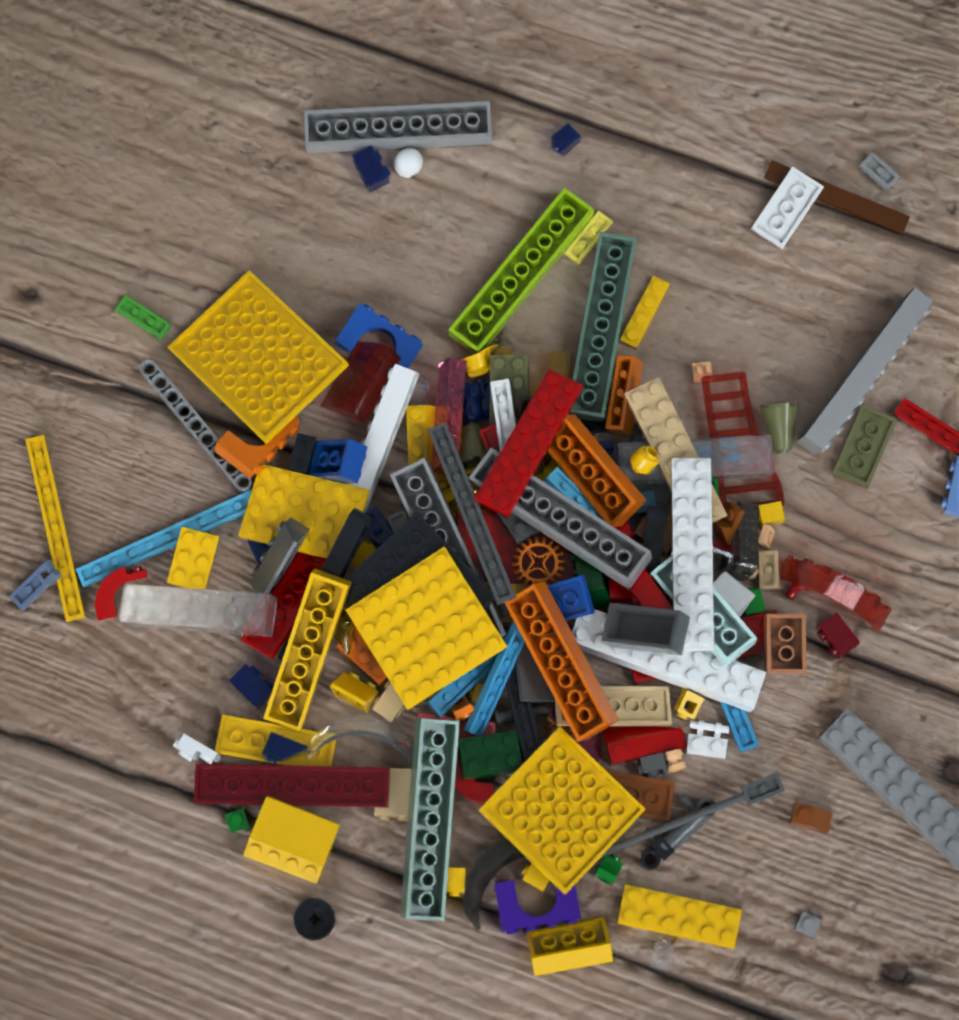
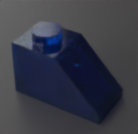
[262,732,309,764]

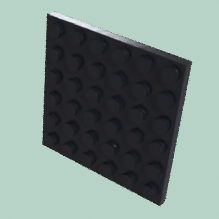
[344,512,495,609]

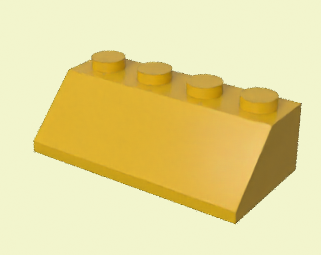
[526,917,613,976]

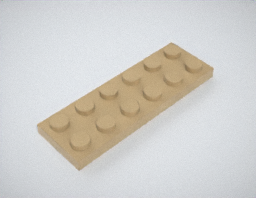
[555,686,672,726]

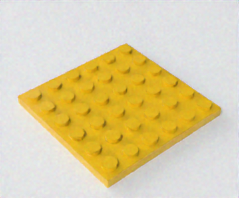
[346,547,508,710]
[478,727,646,895]

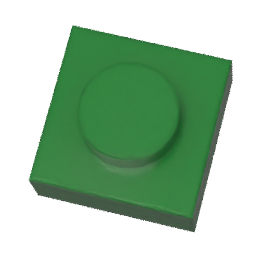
[225,808,250,834]

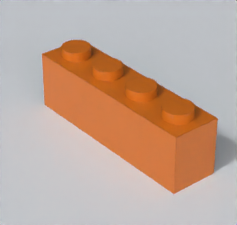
[605,355,643,436]

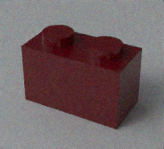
[816,612,860,659]

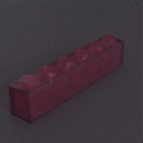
[431,357,467,475]

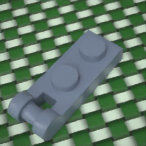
[10,560,62,611]

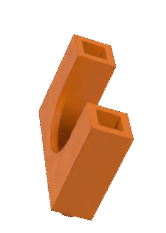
[215,416,300,479]

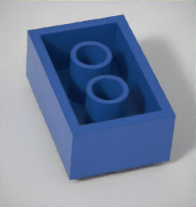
[307,439,368,484]

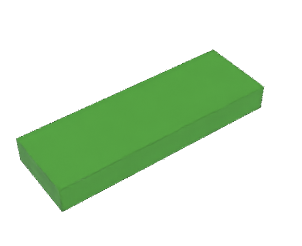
[115,294,172,341]

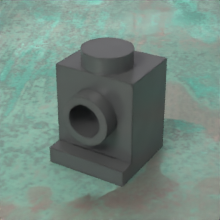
[637,752,668,777]

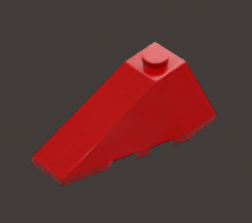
[602,726,687,766]

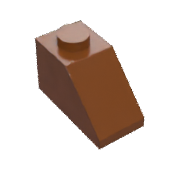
[789,803,832,833]

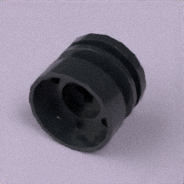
[293,898,335,941]

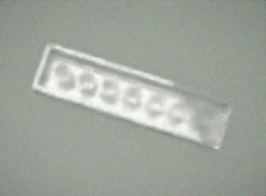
[616,435,774,484]
[119,584,278,637]

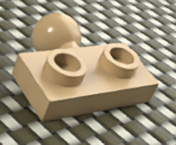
[743,550,780,591]

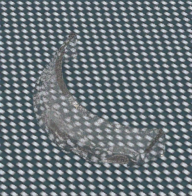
[306,715,414,766]

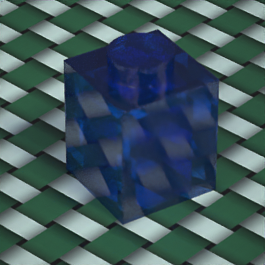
[551,123,580,157]

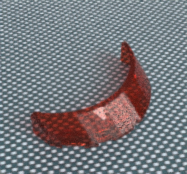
[780,555,892,632]

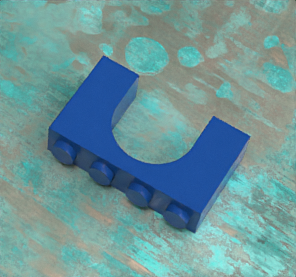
[334,304,424,379]

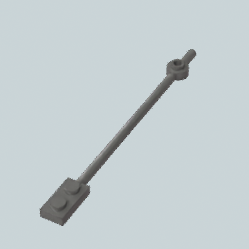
[591,772,785,868]

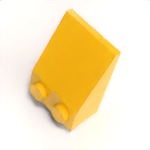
[330,672,379,714]

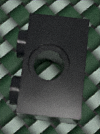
[288,433,317,475]

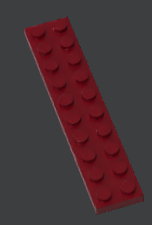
[193,764,390,808]

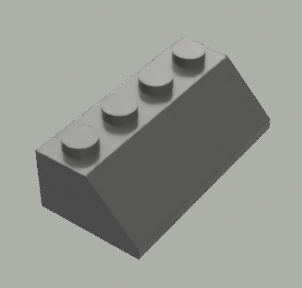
[250,517,310,603]

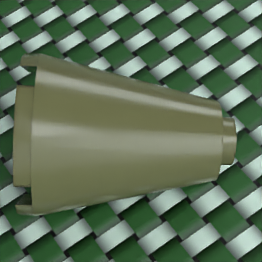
[760,402,799,454]
[458,422,487,470]

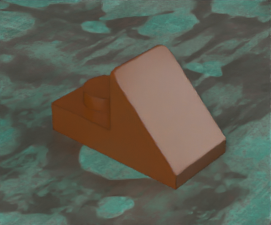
[712,501,745,545]

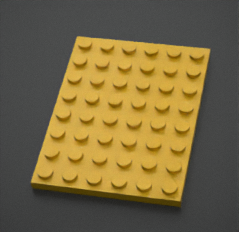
[167,270,349,444]

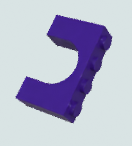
[494,880,581,935]

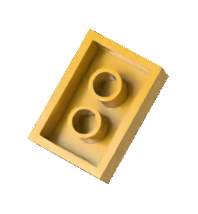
[167,527,220,593]

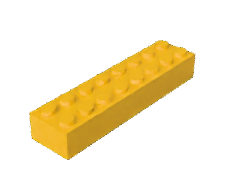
[263,569,352,731]

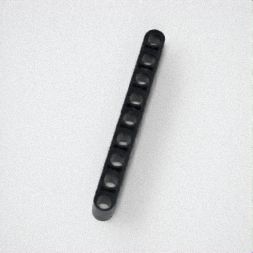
[278,508,373,661]

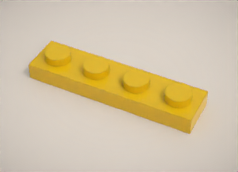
[619,275,670,350]

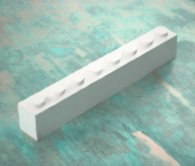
[347,364,420,513]

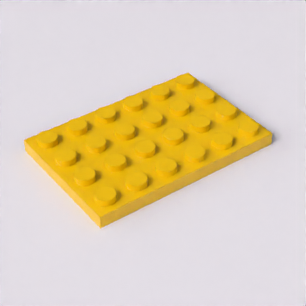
[238,464,370,559]

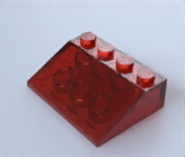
[321,341,401,423]

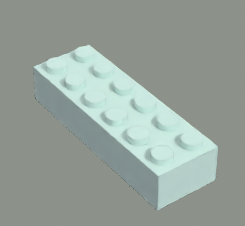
[650,555,757,668]

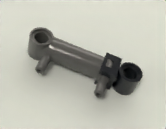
[640,794,715,871]

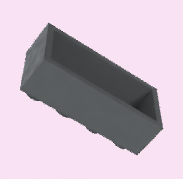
[601,603,690,656]

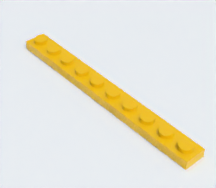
[25,435,86,622]

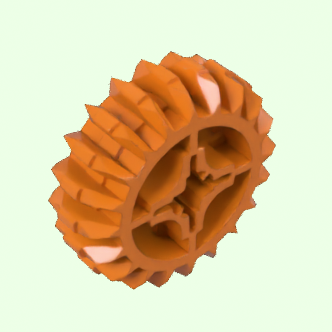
[512,537,565,586]

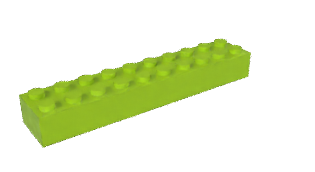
[448,187,594,355]

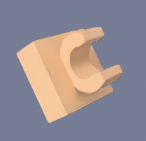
[691,361,713,383]
[752,524,775,549]

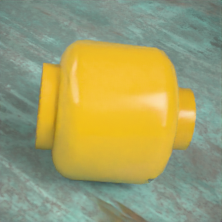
[630,446,659,475]

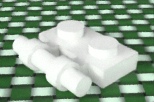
[686,720,730,759]

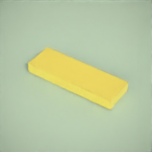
[564,210,613,265]

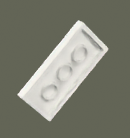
[751,167,824,249]

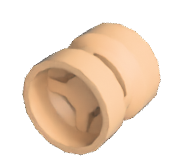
[663,749,687,773]

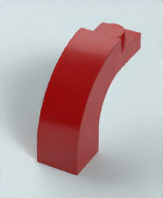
[95,565,148,621]
[455,756,494,805]

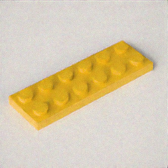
[215,714,337,766]
[617,884,742,949]

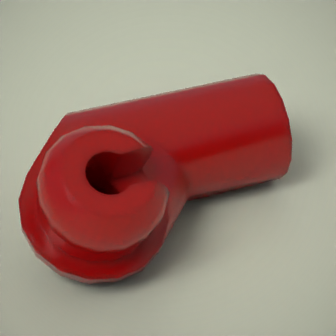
[785,578,813,600]

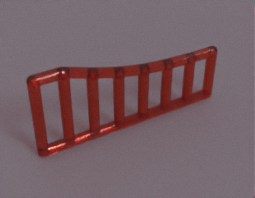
[701,371,785,512]

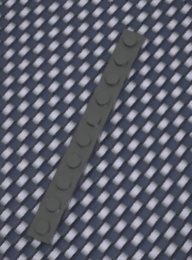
[428,422,516,605]

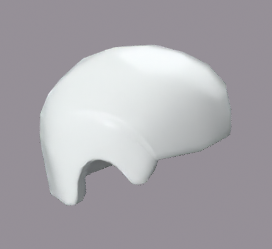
[394,148,424,178]

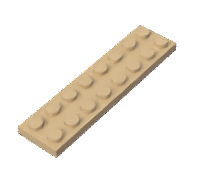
[624,377,727,523]

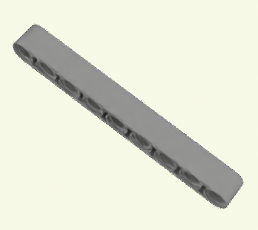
[140,360,253,494]

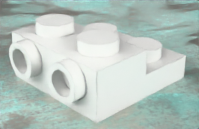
[173,734,222,764]

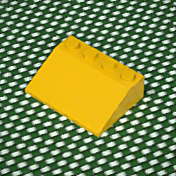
[406,405,464,478]
[243,796,340,884]

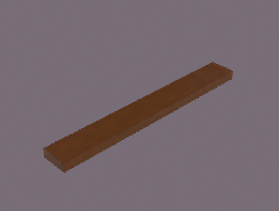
[764,160,910,235]

